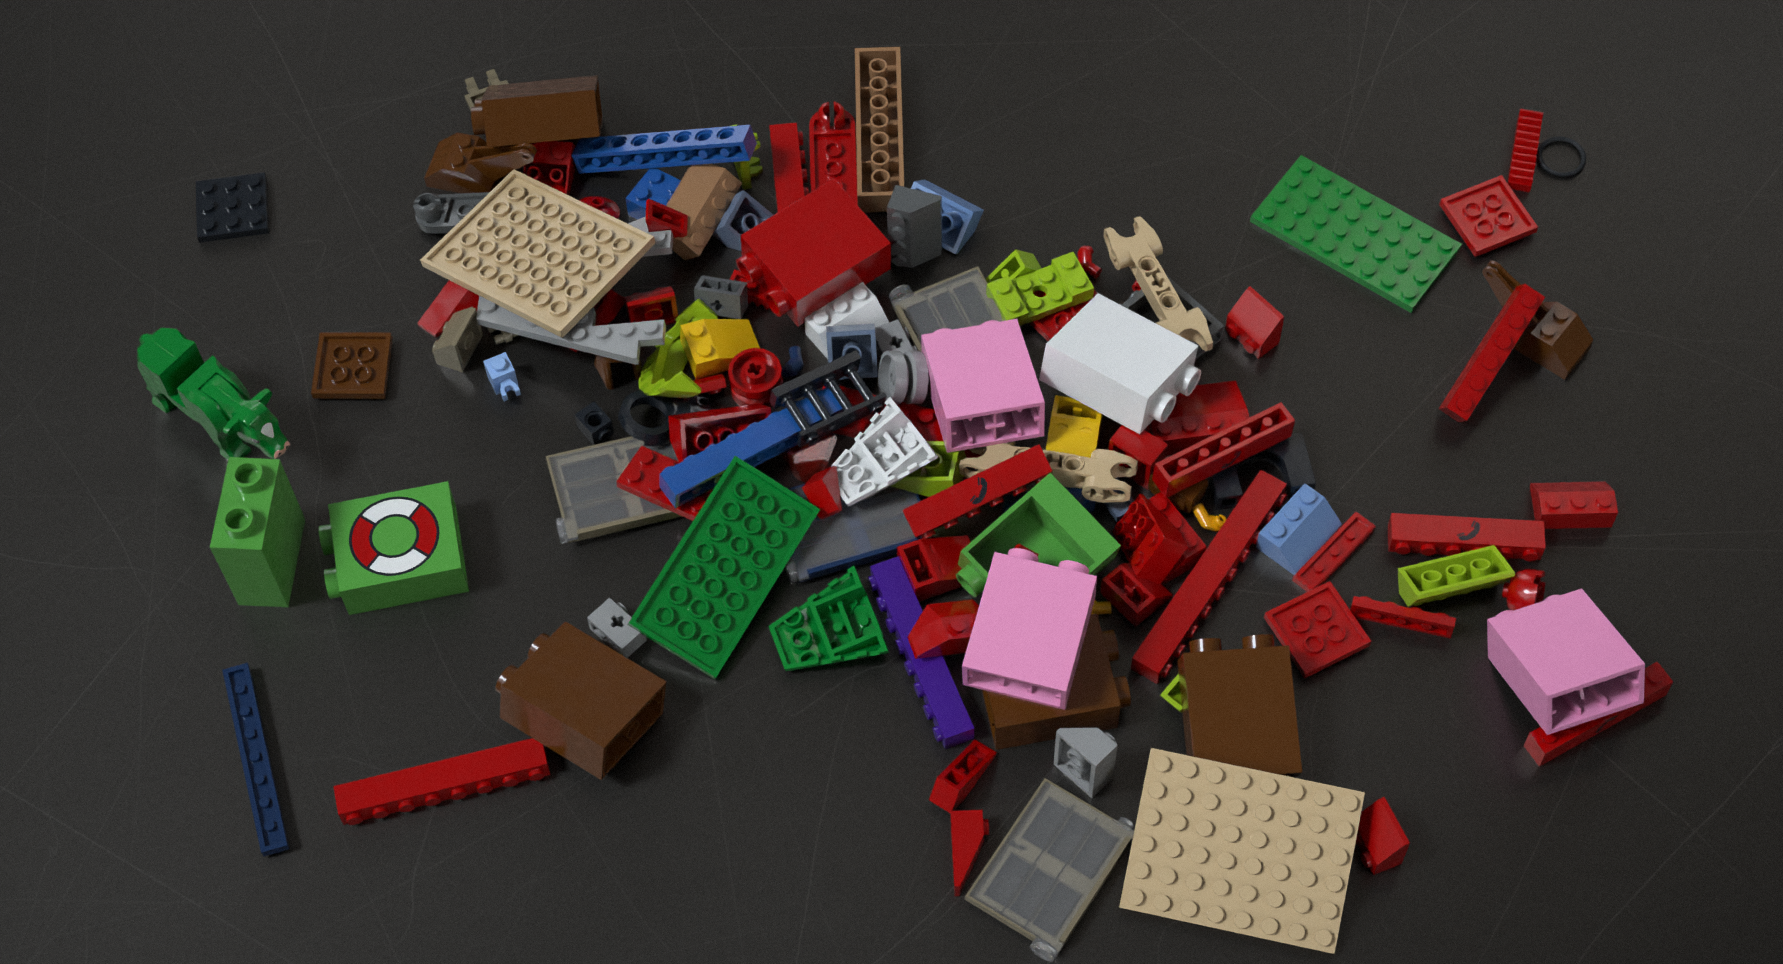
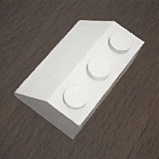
[804,282,889,359]

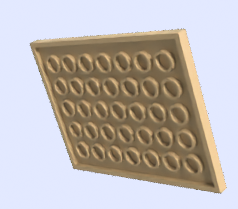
[420,169,656,338]
[1119,748,1365,954]

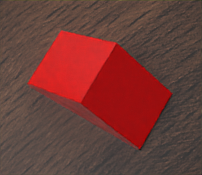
[645,199,688,238]
[802,466,842,519]

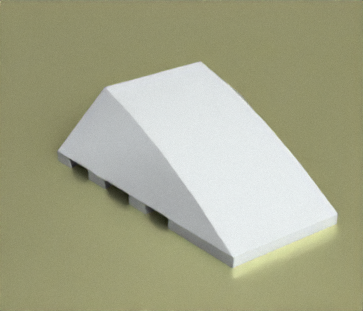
[832,397,938,506]

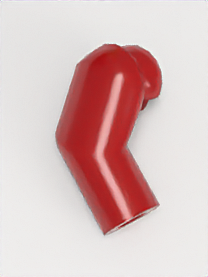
[1077,246,1102,278]

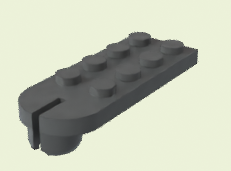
[413,192,490,233]

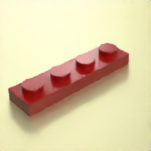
[1350,596,1456,638]

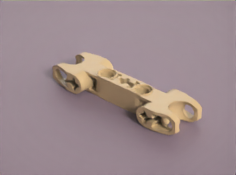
[1104,216,1213,351]
[959,441,1138,503]

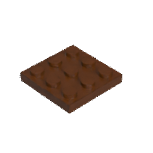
[311,332,393,399]

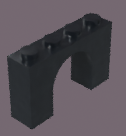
[1208,432,1316,510]

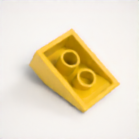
[680,319,760,379]

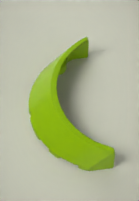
[639,299,718,398]

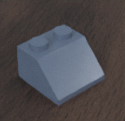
[712,190,773,251]

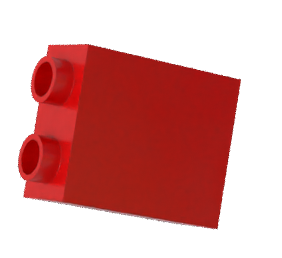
[736,179,891,327]

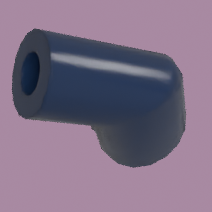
[782,346,804,378]

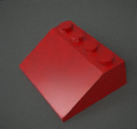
[1146,380,1250,455]

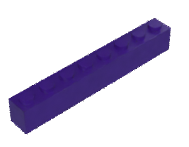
[867,556,974,750]

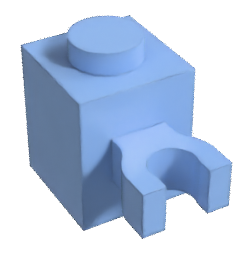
[483,352,521,401]

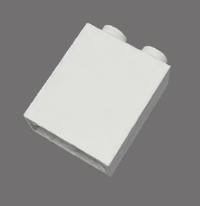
[1039,293,1201,434]

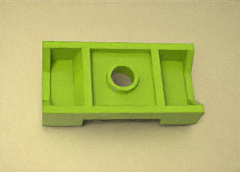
[986,252,1094,326]

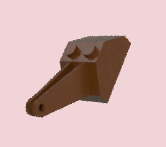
[424,132,537,193]
[1482,261,1593,380]

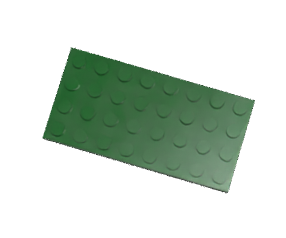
[1250,155,1462,313]
[627,456,820,679]

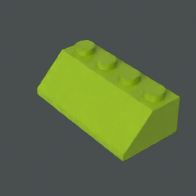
[1398,545,1515,607]

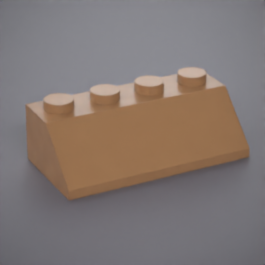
[666,164,742,260]

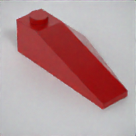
[418,280,479,337]

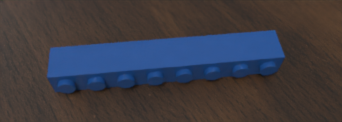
[659,387,844,508]

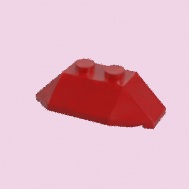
[907,599,979,659]

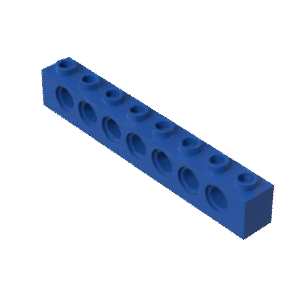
[572,125,757,174]

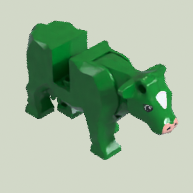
[137,328,290,460]

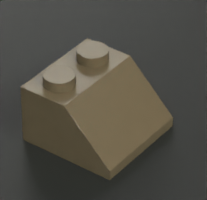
[432,307,483,373]

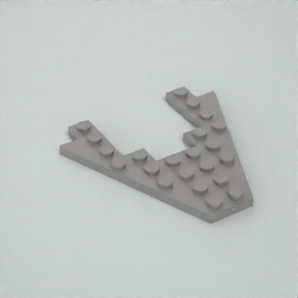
[476,217,673,365]

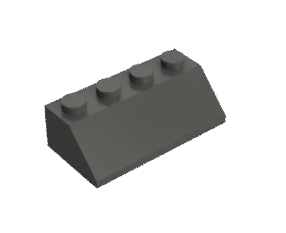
[887,185,942,268]

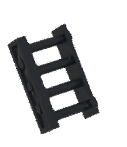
[769,351,887,448]

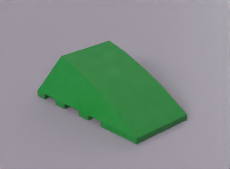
[769,565,889,671]

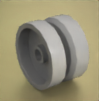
[878,351,929,405]

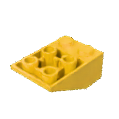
[1046,395,1103,458]

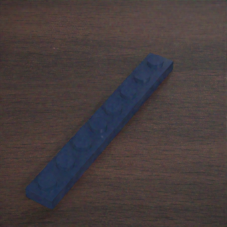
[222,663,289,857]

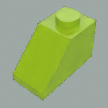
[985,249,1041,283]

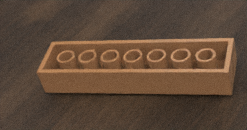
[855,47,904,213]

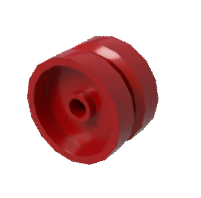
[728,348,783,407]

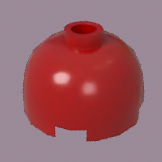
[1502,569,1546,611]

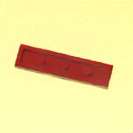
[1292,512,1376,592]

